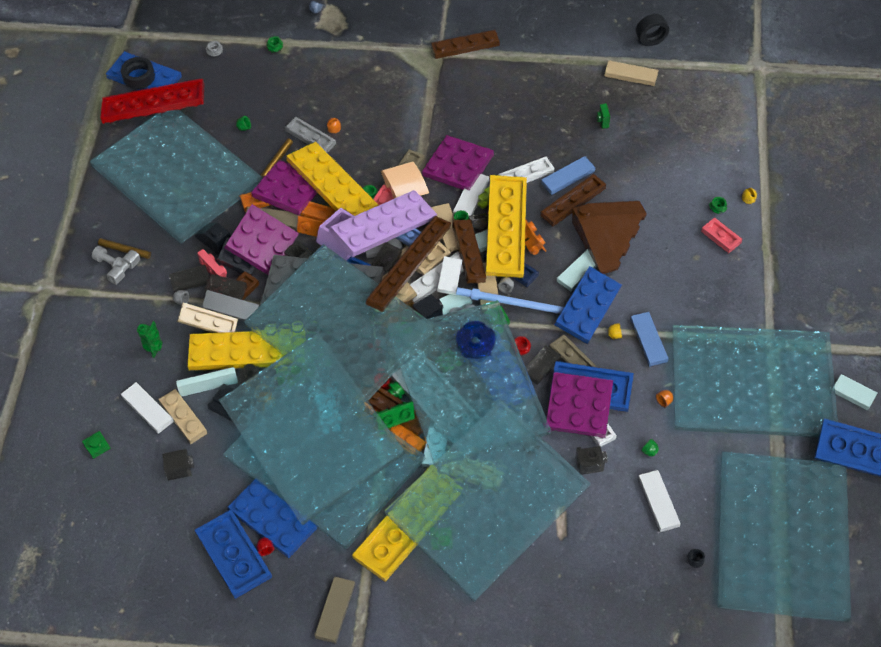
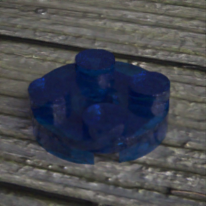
[456,321,496,359]

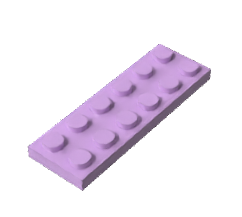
[329,190,437,257]

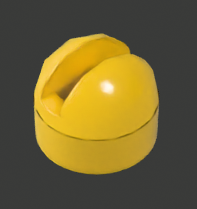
[742,188,757,204]
[608,323,622,339]

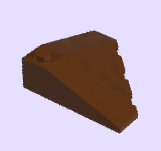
[572,201,647,274]

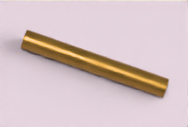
[260,138,293,179]
[98,238,151,259]

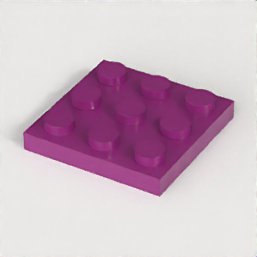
[422,135,494,191]
[252,160,317,215]
[224,204,299,275]
[545,372,613,438]

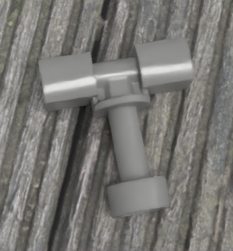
[92,246,140,285]

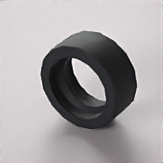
[636,14,670,46]
[121,57,155,89]

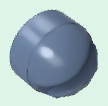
[309,0,323,14]

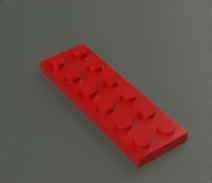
[100,78,204,123]

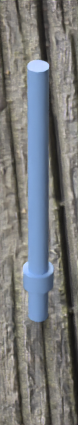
[456,287,564,314]

